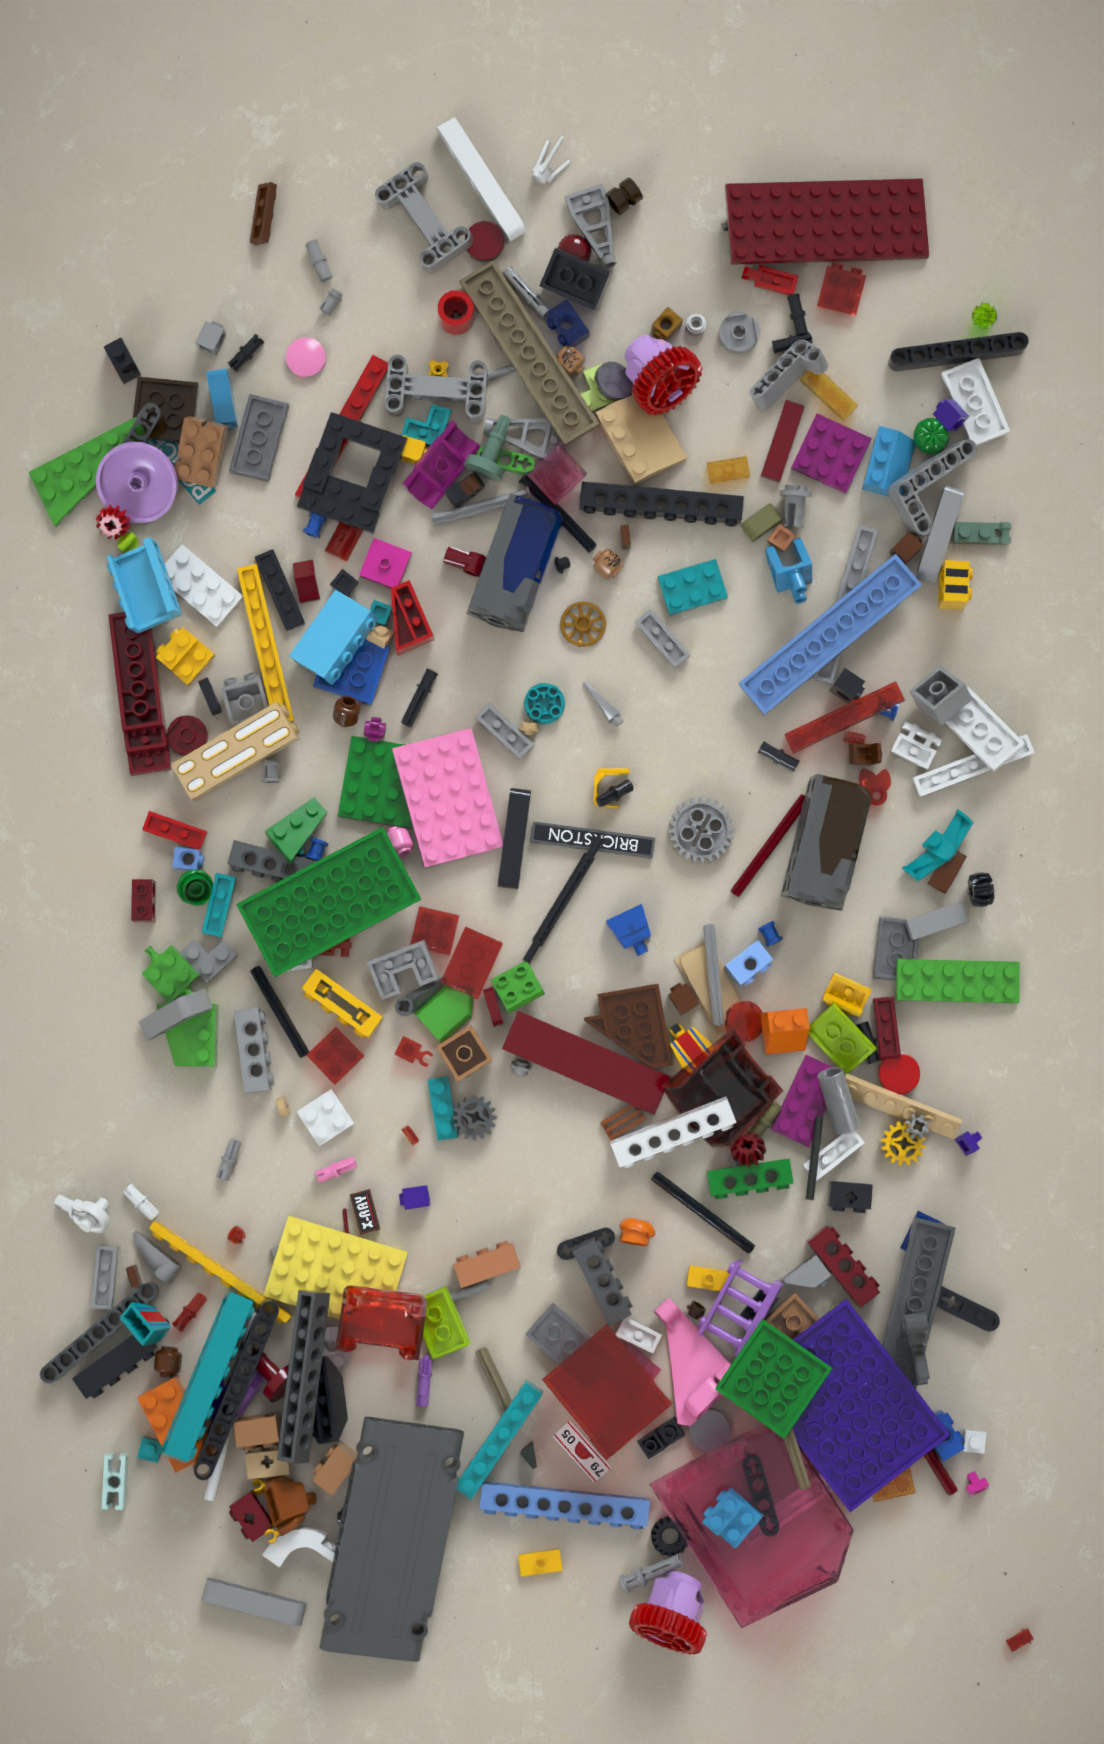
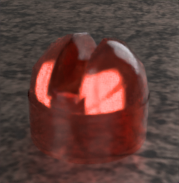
[227,1226,246,1244]

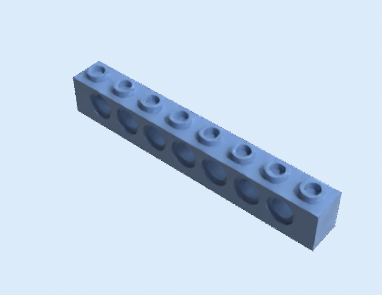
[480,1481,650,1529]

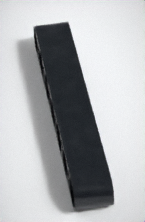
[888,332,1029,371]

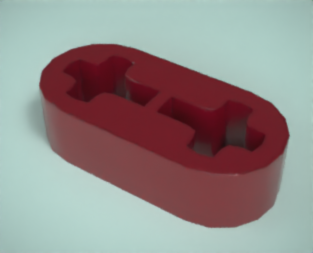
[483,987,504,1027]

